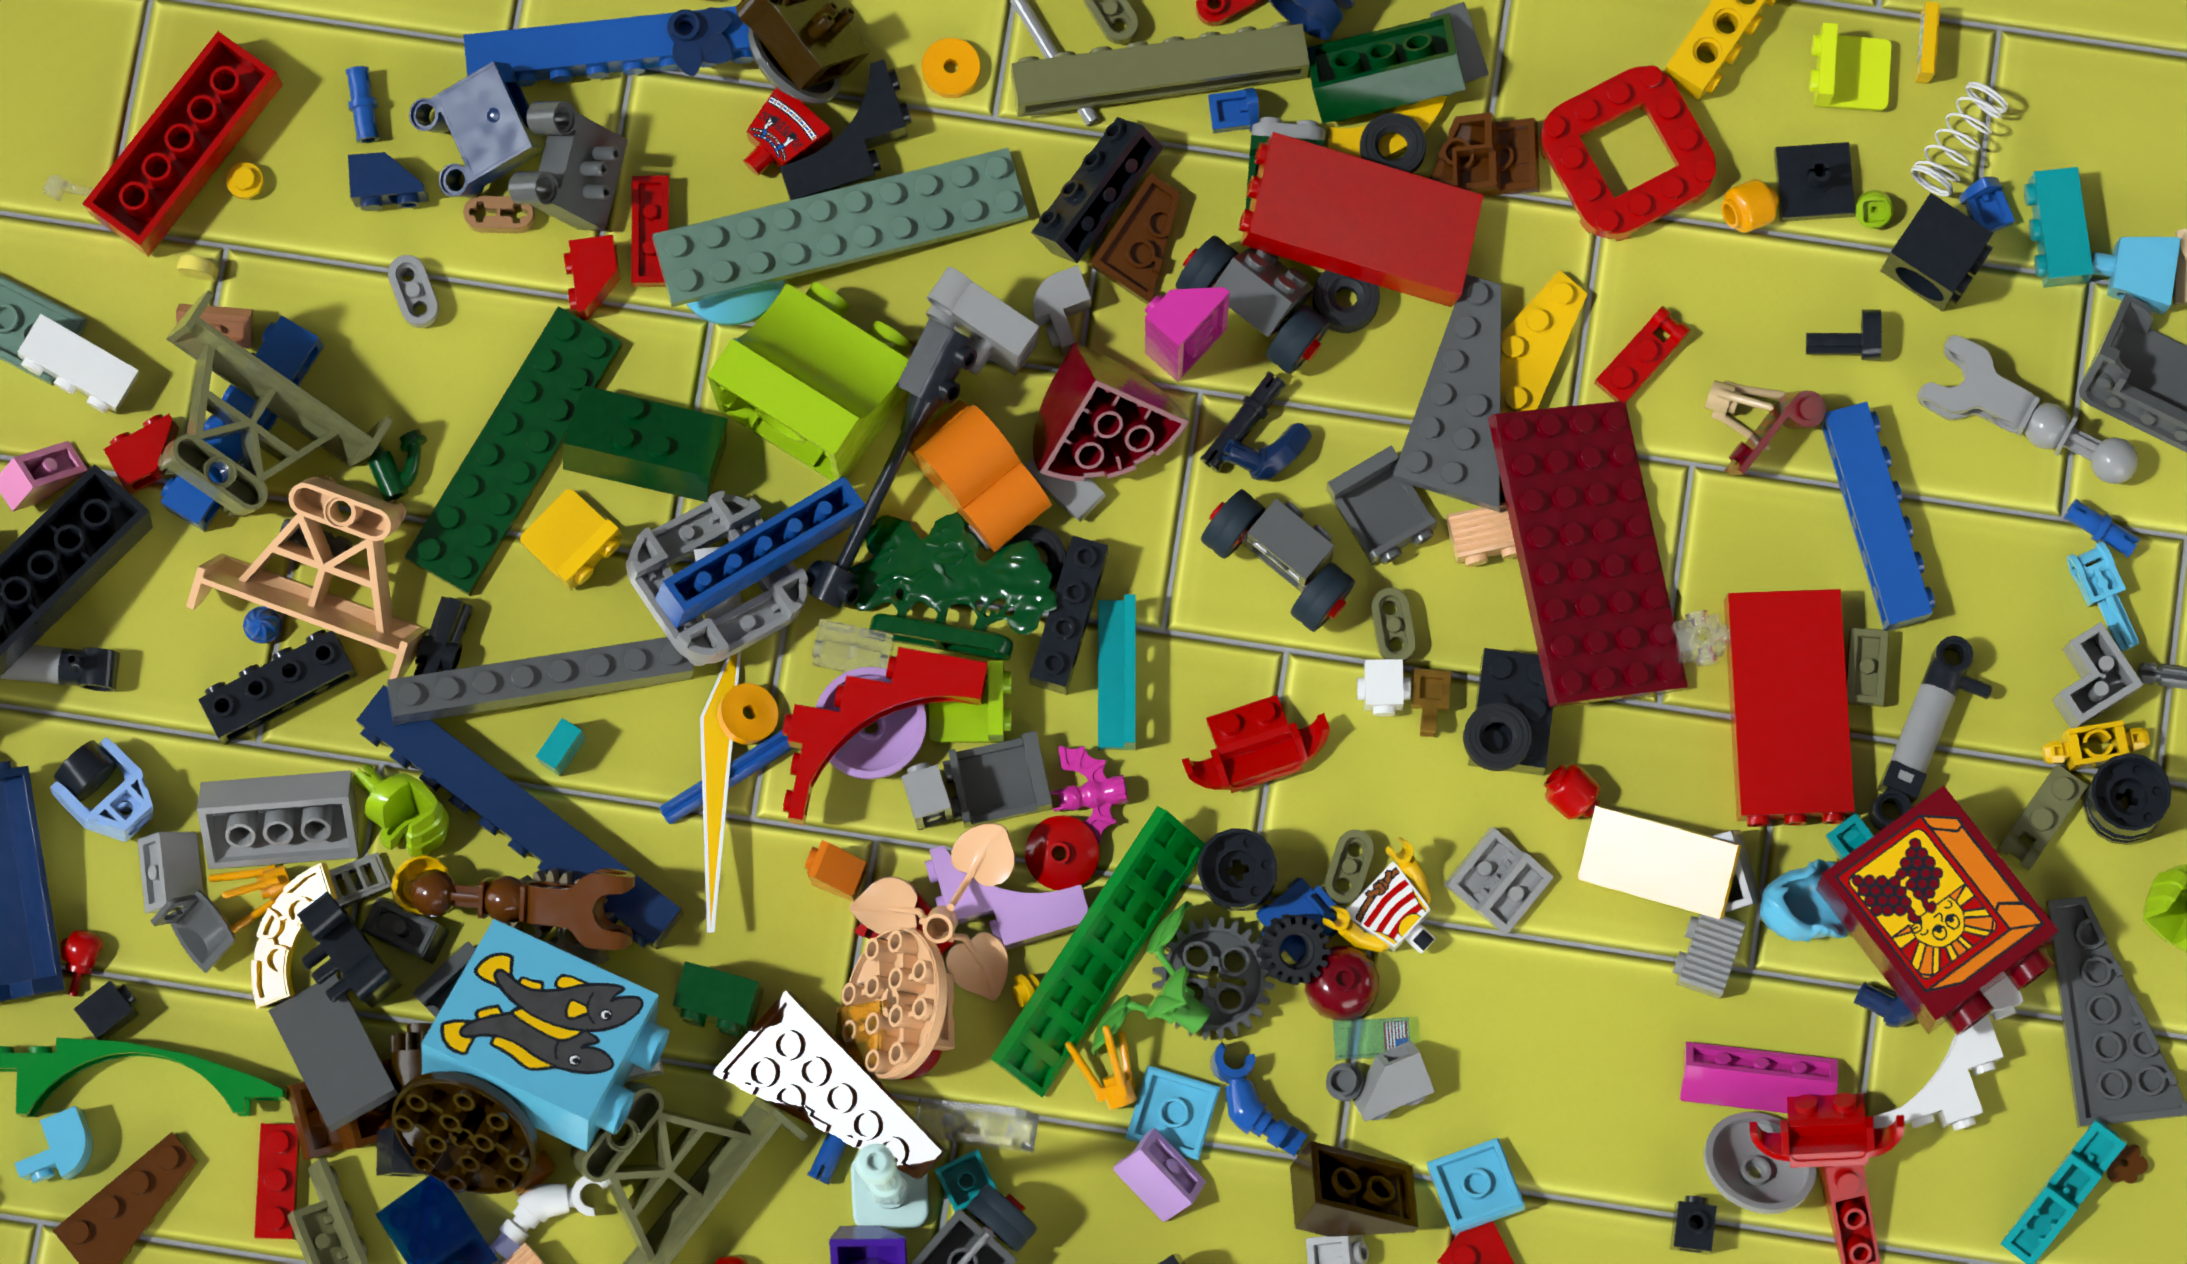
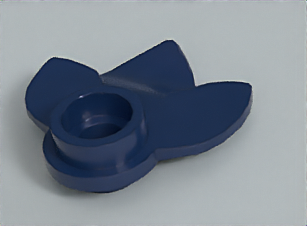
[667,8,733,77]

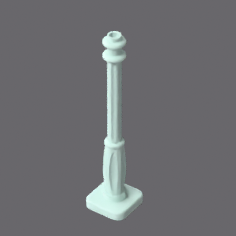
[851,1143,929,1230]

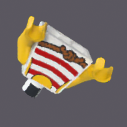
[1322,837,1436,954]

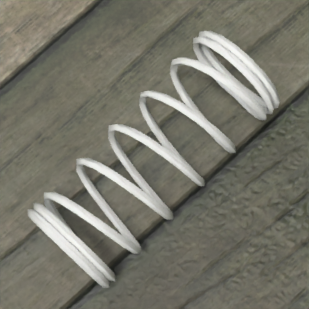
[1911,81,2008,197]

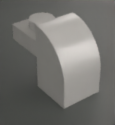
[1033,265,1091,357]

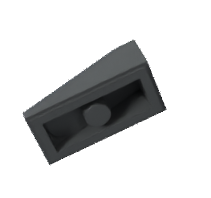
[1430,2,1489,84]
[361,897,449,964]

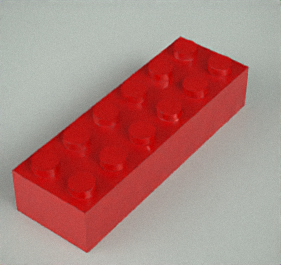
[82,31,283,257]

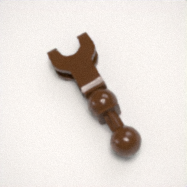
[410,868,635,950]

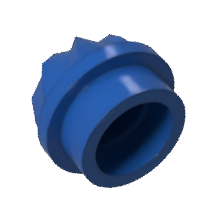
[243,606,281,644]

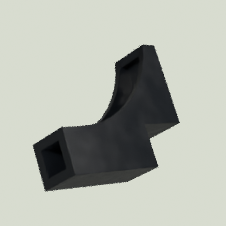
[780,59,912,201]

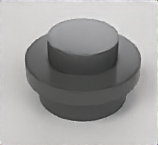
[1326,1063,1364,1101]

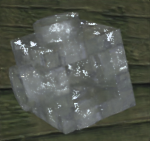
[1671,610,1730,667]

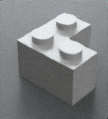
[2052,622,2143,728]

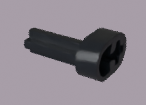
[1806,309,1882,360]

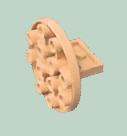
[842,927,955,1080]

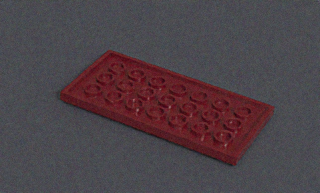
[1488,401,1688,707]

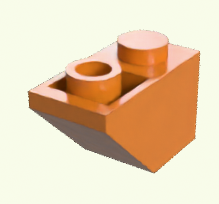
[805,840,868,902]

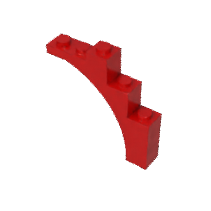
[782,647,988,826]

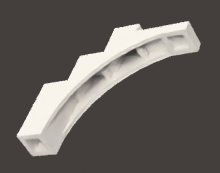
[1873,977,2024,1131]

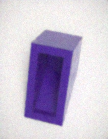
[829,1226,908,1264]

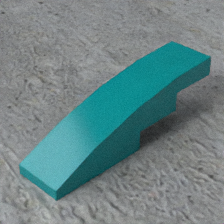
[2000,1117,2128,1264]

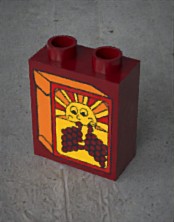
[1816,785,2059,1036]

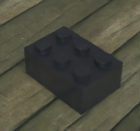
[1468,648,1553,776]

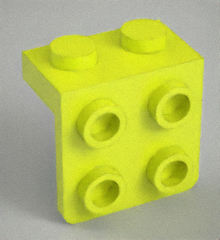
[1809,23,1892,111]

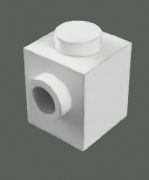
[1357,659,1411,717]

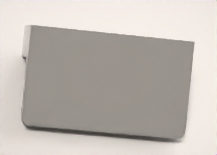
[137,832,203,913]

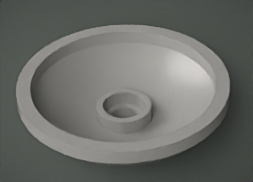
[1703,1112,1816,1214]

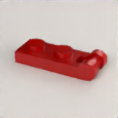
[1594,306,1691,404]

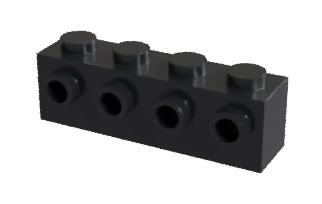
[1031,117,1164,263]
[198,630,358,745]

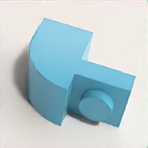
[14,1106,93,1183]

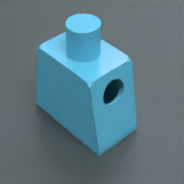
[2091,237,2181,314]

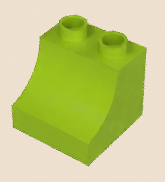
[707,282,912,482]

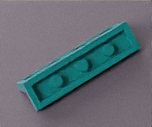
[1098,594,1136,750]

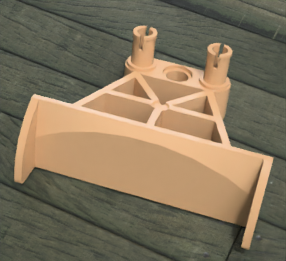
[186,475,428,679]

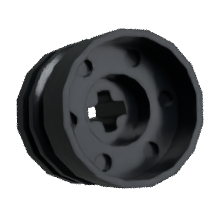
[2083,753,2172,845]
[1198,828,1277,911]

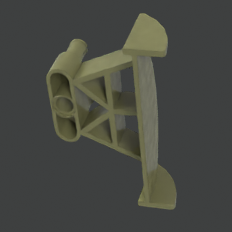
[158,290,394,517]
[570,1081,808,1264]

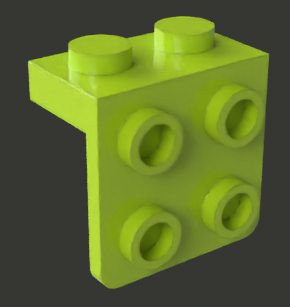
[929,661,1011,743]

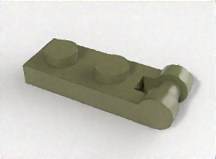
[1997,764,2088,871]

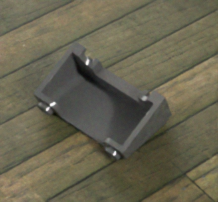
[2079,294,2187,453]

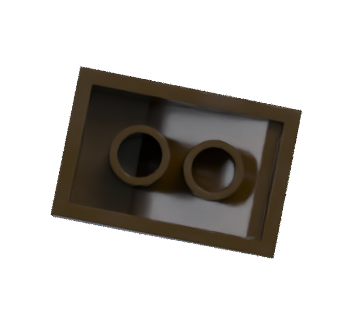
[1290,1141,1419,1237]

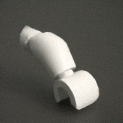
[491,1176,608,1259]

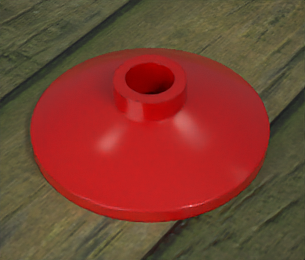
[1025,815,1100,890]

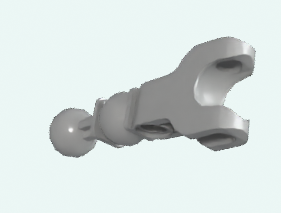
[1916,335,2138,484]

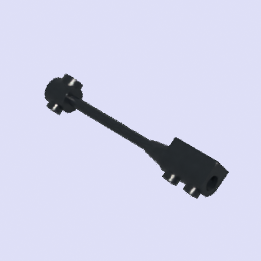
[806,318,977,609]

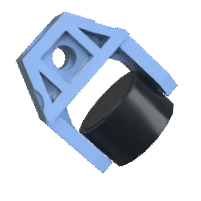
[50,737,153,843]

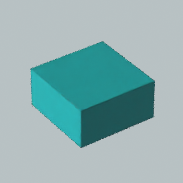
[536,718,586,777]
[935,1149,998,1212]

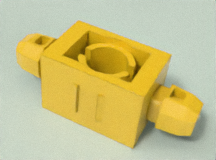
[2042,720,2150,772]

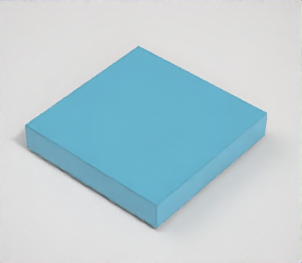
[1126,1066,1220,1161]
[1427,1138,1525,1235]

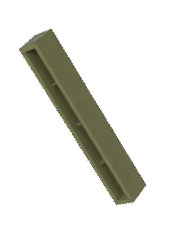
[1011,22,1310,117]

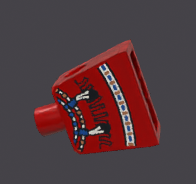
[743,88,833,176]

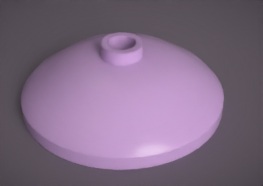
[816,667,926,779]

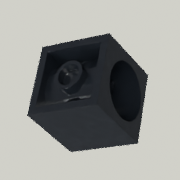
[1880,193,1994,311]

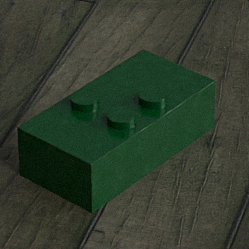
[563,385,728,502]

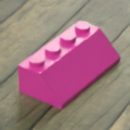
[1144,287,1230,382]

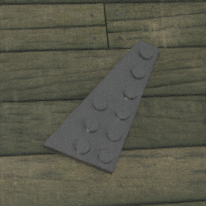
[2046,896,2187,1128]

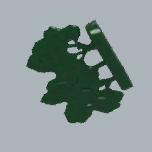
[850,512,1057,660]

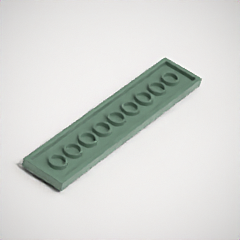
[652,148,1029,307]

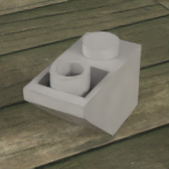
[1354,1041,1435,1121]

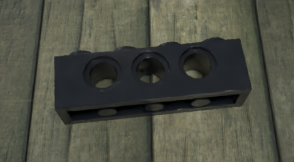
[1030,535,1109,695]

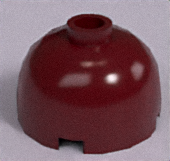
[1304,946,1379,1022]

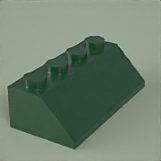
[1307,13,1466,124]

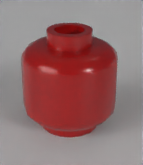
[1544,764,1600,820]

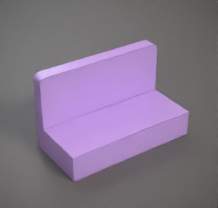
[1113,1128,1206,1222]

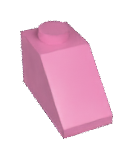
[0,440,88,512]

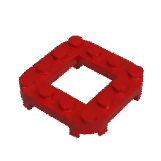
[1540,65,1716,241]

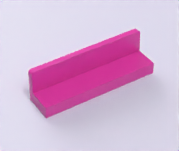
[1680,1042,1838,1113]

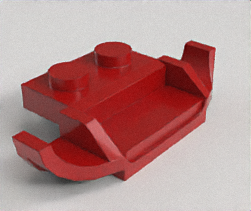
[1182,695,1330,793]
[1749,1093,1905,1168]

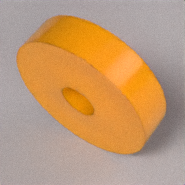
[922,38,981,98]
[717,683,779,745]

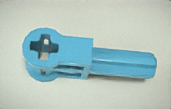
[2066,541,2139,651]

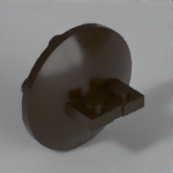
[392,1071,539,1194]

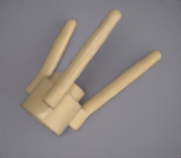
[1705,380,1787,450]

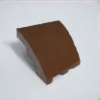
[1430,112,1540,195]
[286,1059,394,1160]

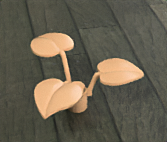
[849,823,1015,1001]

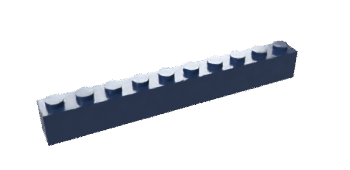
[356,685,684,949]

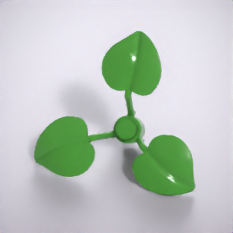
[1091,901,1211,1056]

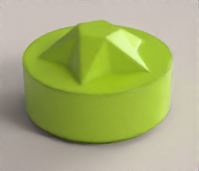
[1856,190,1893,229]

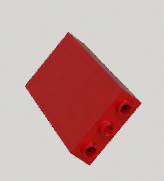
[1238,132,1484,307]
[1724,589,1855,827]

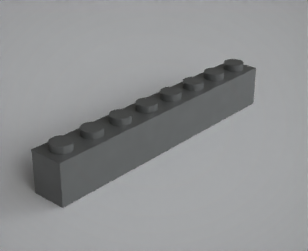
[387,637,693,725]

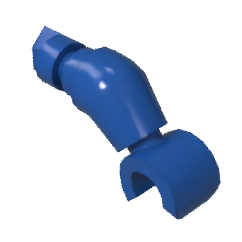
[1210,1042,1308,1156]

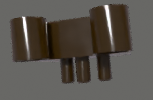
[736,0,871,90]

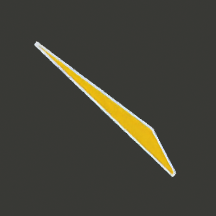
[700,651,741,933]

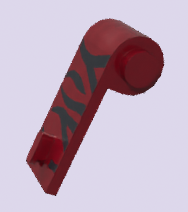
[1724,390,1826,475]

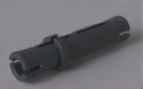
[1200,371,1287,473]

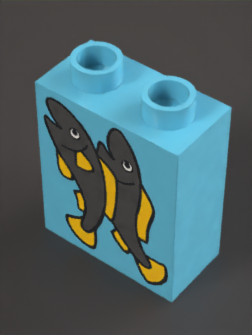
[421,919,670,1152]

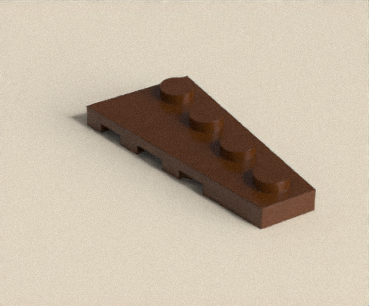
[52,1132,198,1264]

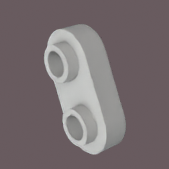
[1252,117,1326,146]
[388,255,439,328]

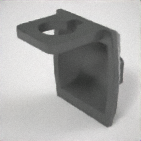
[151,890,237,973]

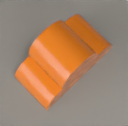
[907,399,1052,552]

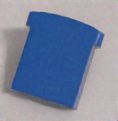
[1208,88,1259,134]
[1959,176,2015,232]

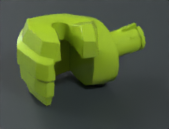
[353,764,449,857]
[2143,864,2187,952]

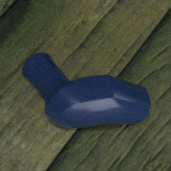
[1222,423,1312,481]
[1854,982,1916,1028]

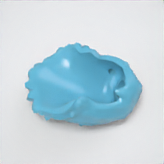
[1760,859,1848,942]

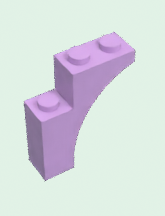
[925,846,1088,950]

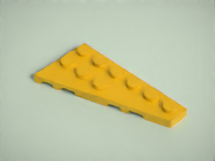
[1500,270,1587,494]

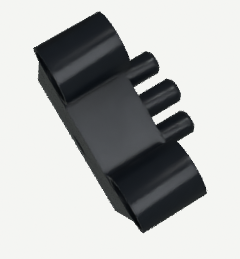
[296,891,403,1008]

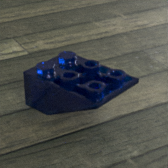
[375,1175,503,1264]

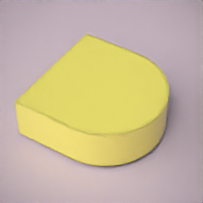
[177,255,219,282]

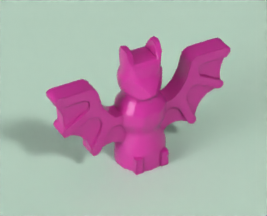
[1051,746,1128,844]

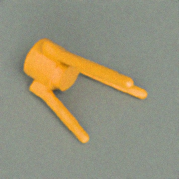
[208,864,290,933]
[1065,1025,1137,1110]

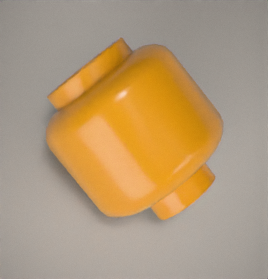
[1721,179,1779,233]

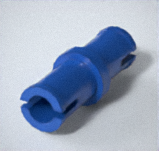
[345,66,380,143]
[2063,498,2140,558]

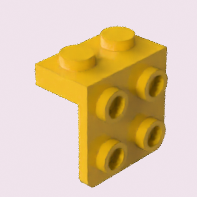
[520,489,623,590]

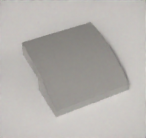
[1443,827,1554,935]

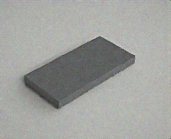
[268,974,398,1133]

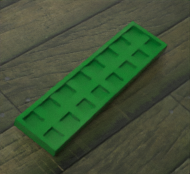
[990,806,1205,1098]

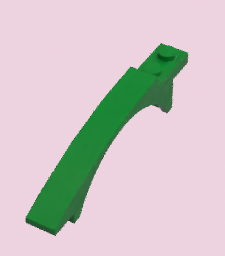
[0,1037,289,1118]

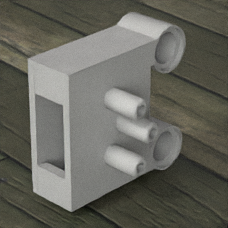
[926,267,1039,376]

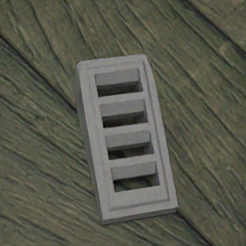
[329,852,391,908]

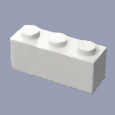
[18,314,139,413]

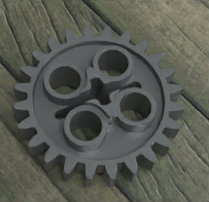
[1152,917,1275,1041]

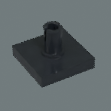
[1774,142,1856,222]

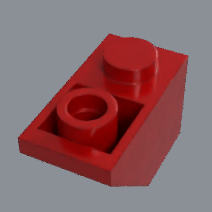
[564,235,621,320]
[103,414,179,495]

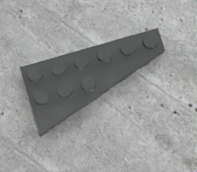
[1393,274,1502,512]

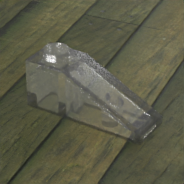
[916,1098,1039,1152]

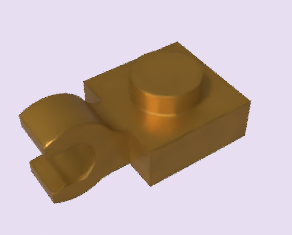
[1411,668,1452,738]

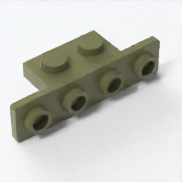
[287,1157,369,1264]

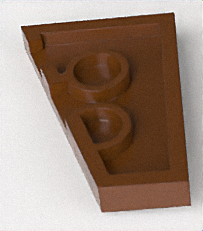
[1088,172,1181,305]

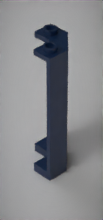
[0,761,65,1002]

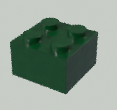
[673,961,764,1038]

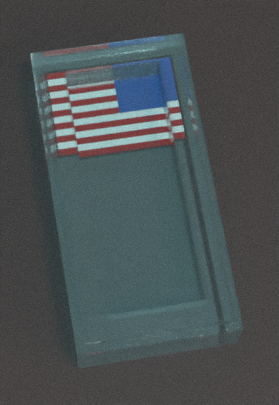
[1332,1017,1410,1061]

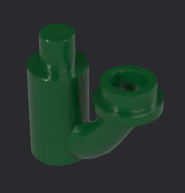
[367,429,427,502]

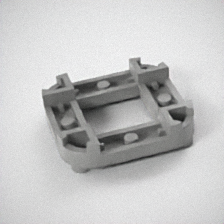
[626,491,808,666]

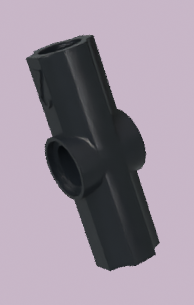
[414,596,473,676]

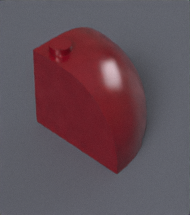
[1033,342,1189,481]

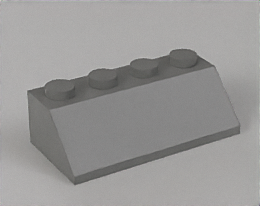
[197,770,359,869]

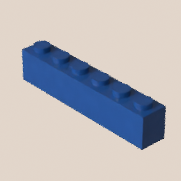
[161,315,324,532]
[1820,401,1935,631]
[655,476,865,629]

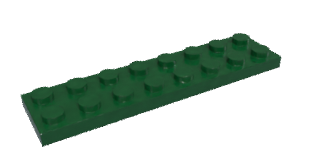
[405,306,623,596]

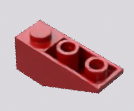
[1818,1165,1881,1264]

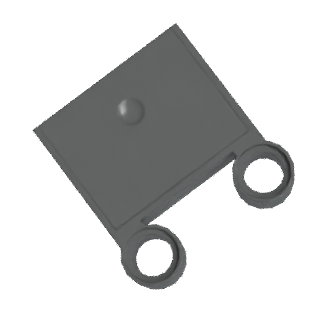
[508,101,628,230]

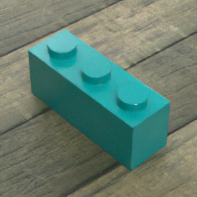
[2024,167,2094,288]

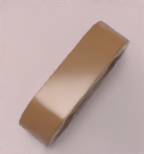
[463,196,535,233]

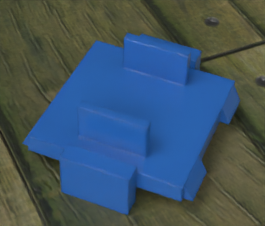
[1255,877,1338,963]

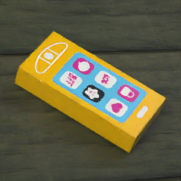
[1915,2,1940,84]

